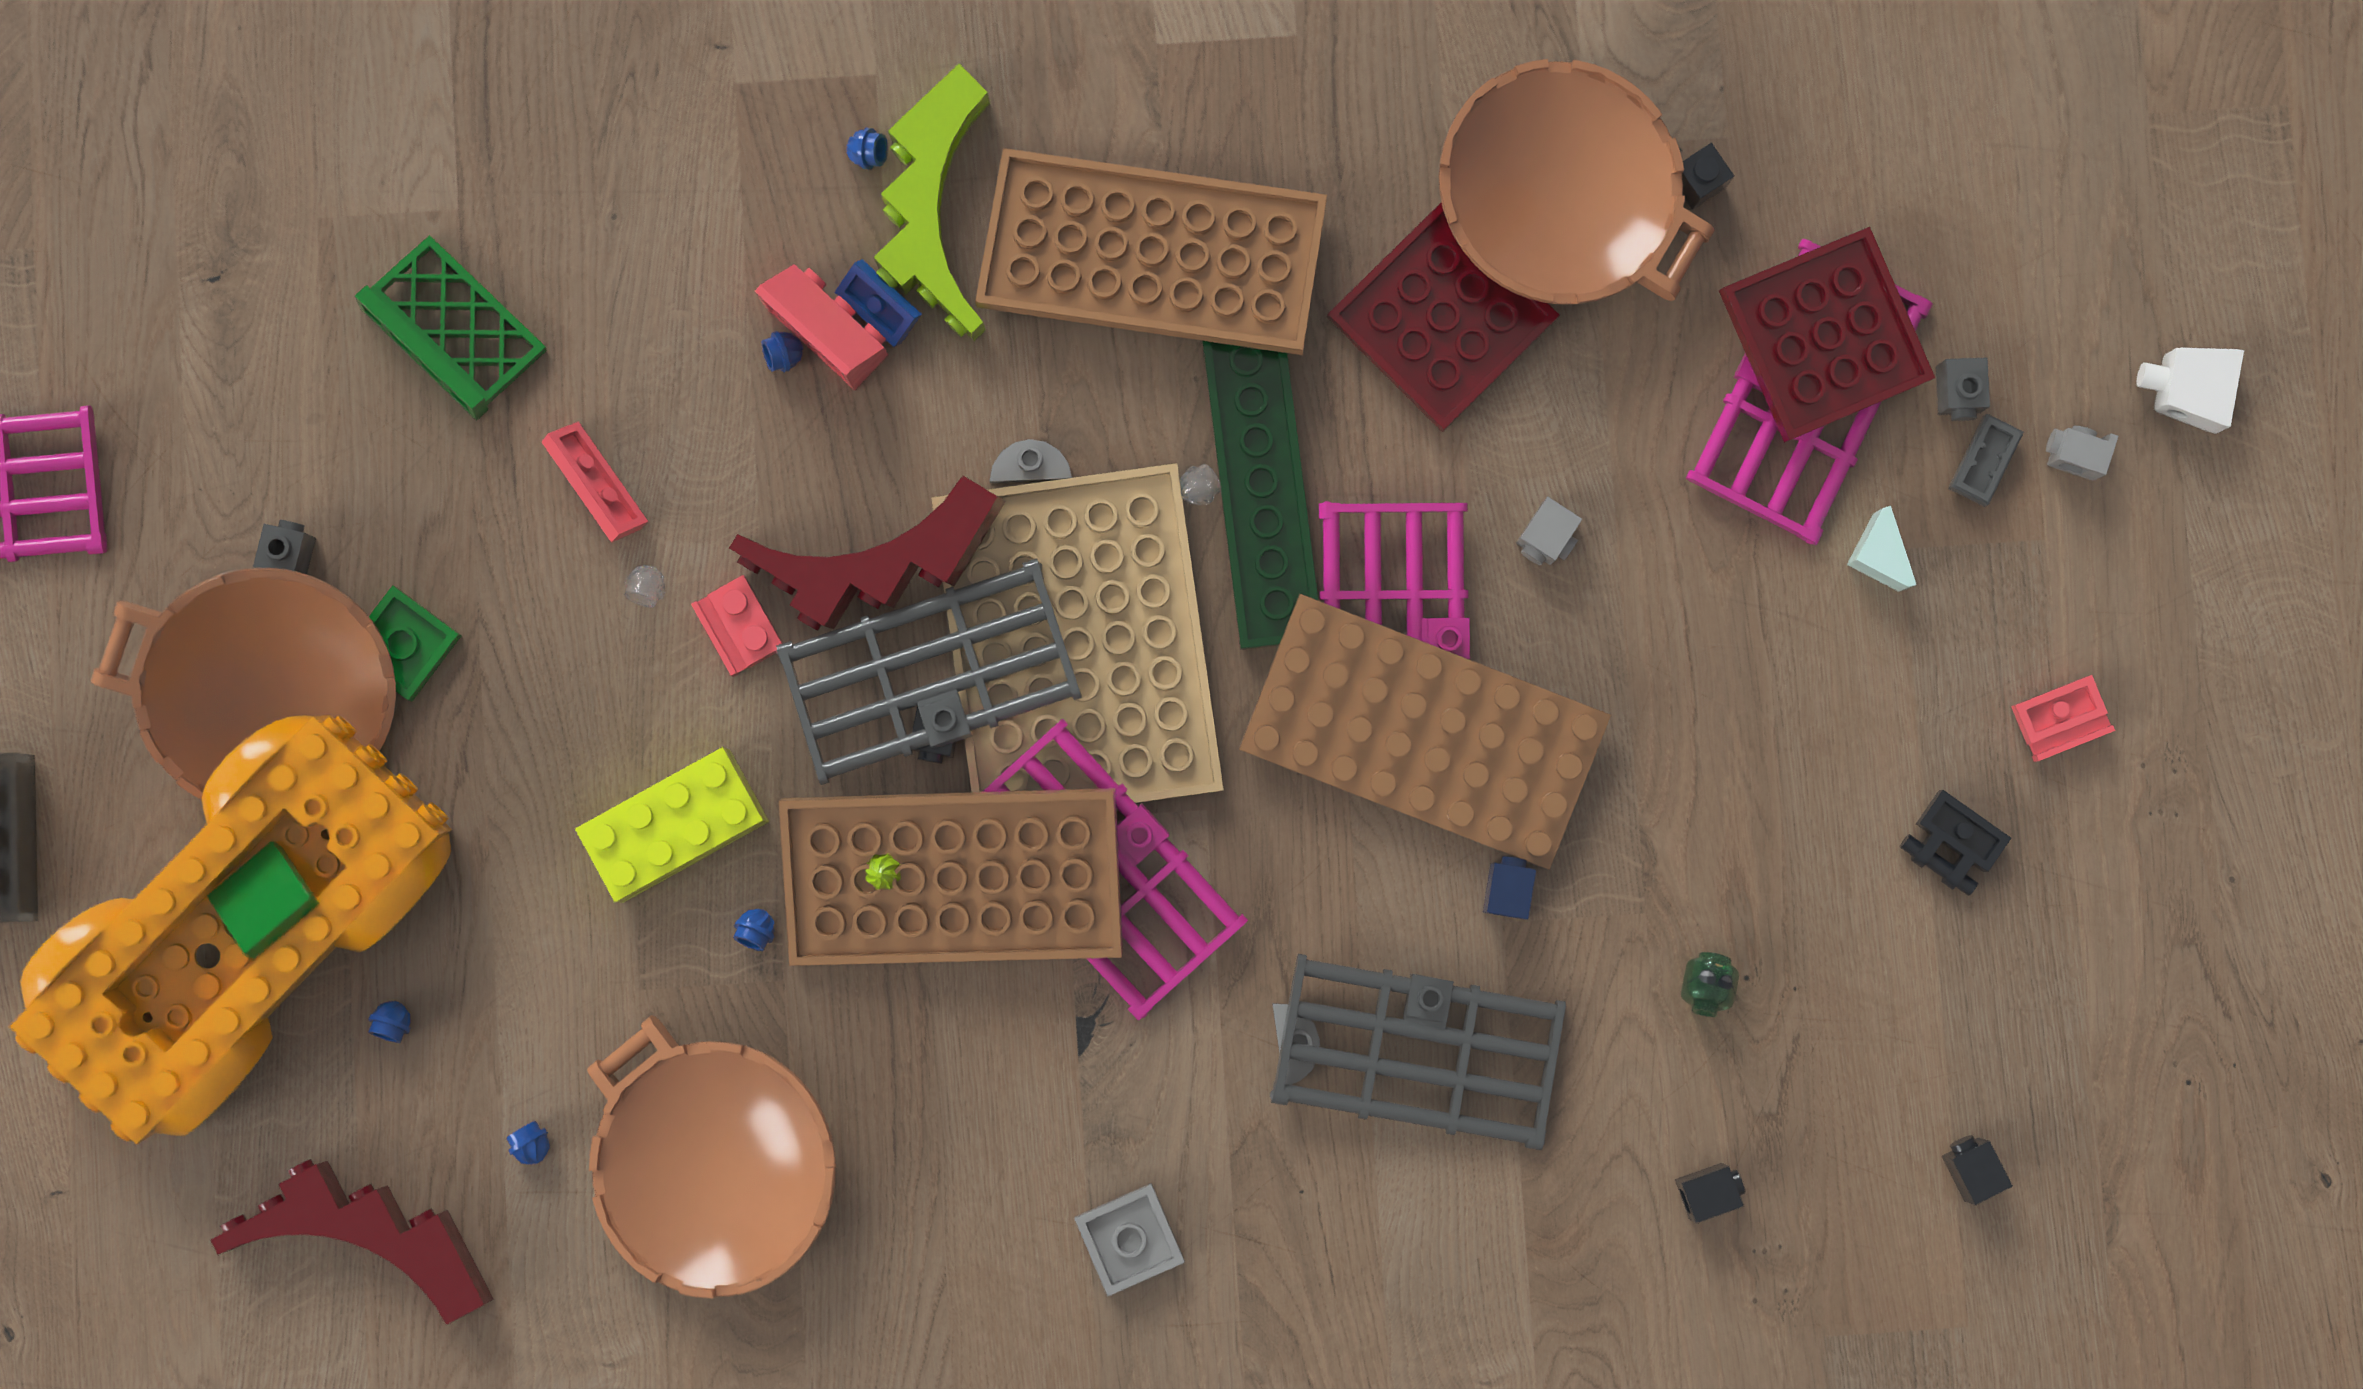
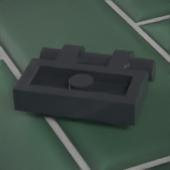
[1900,790,2012,896]

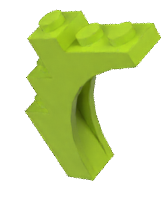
[874,64,990,341]

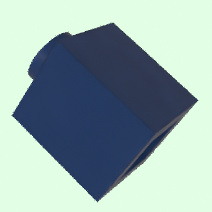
[1482,856,1536,919]

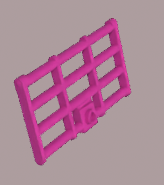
[1686,239,1933,545]
[0,406,107,562]
[1319,501,1470,659]
[982,718,1248,1020]

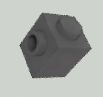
[1936,358,1990,421]
[253,520,316,574]

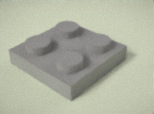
[1074,1183,1185,1296]

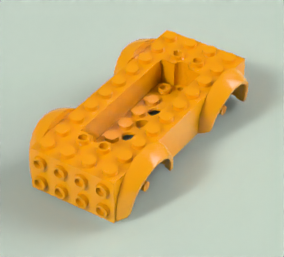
[9,715,452,1145]

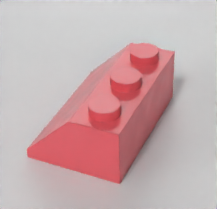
[755,264,888,391]

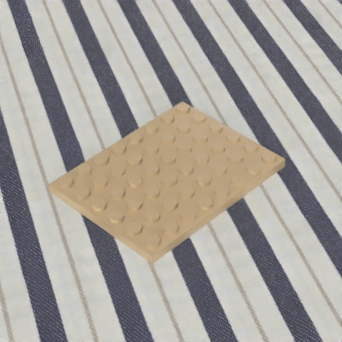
[931,463,1224,803]

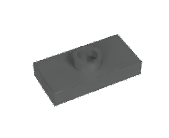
[1948,414,2024,507]

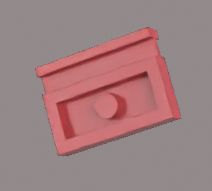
[691,575,783,677]
[2011,675,2115,762]

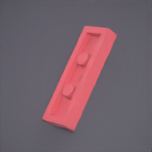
[541,421,648,543]

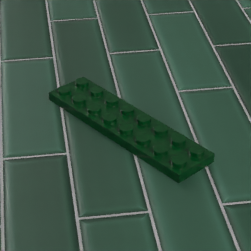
[1202,341,1319,650]

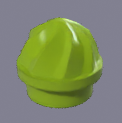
[865,854,901,889]

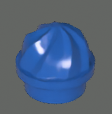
[846,128,888,170]
[762,331,803,372]
[733,909,775,951]
[368,1001,411,1043]
[506,1121,550,1164]

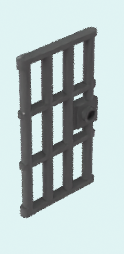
[776,558,1082,785]
[1270,954,1566,1150]

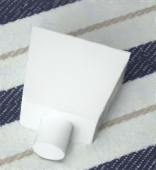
[2136,348,2244,433]

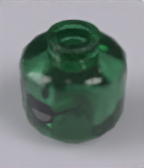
[1680,952,1739,1017]

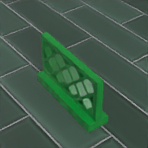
[354,235,547,421]

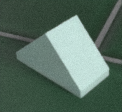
[1847,506,1917,592]

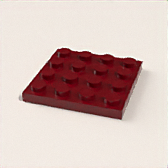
[1327,202,1560,432]
[1719,227,1935,443]

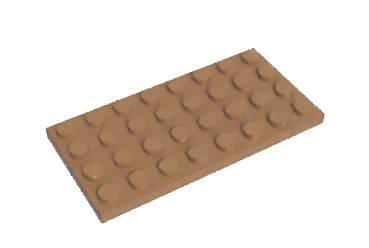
[975,148,1327,355]
[1239,593,1611,870]
[779,788,1123,966]

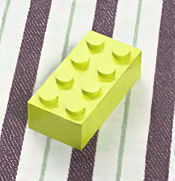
[575,747,769,903]

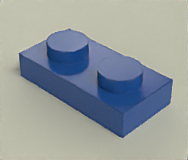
[834,259,922,347]

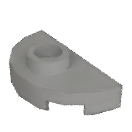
[990,439,1072,483]
[1272,1003,1320,1085]

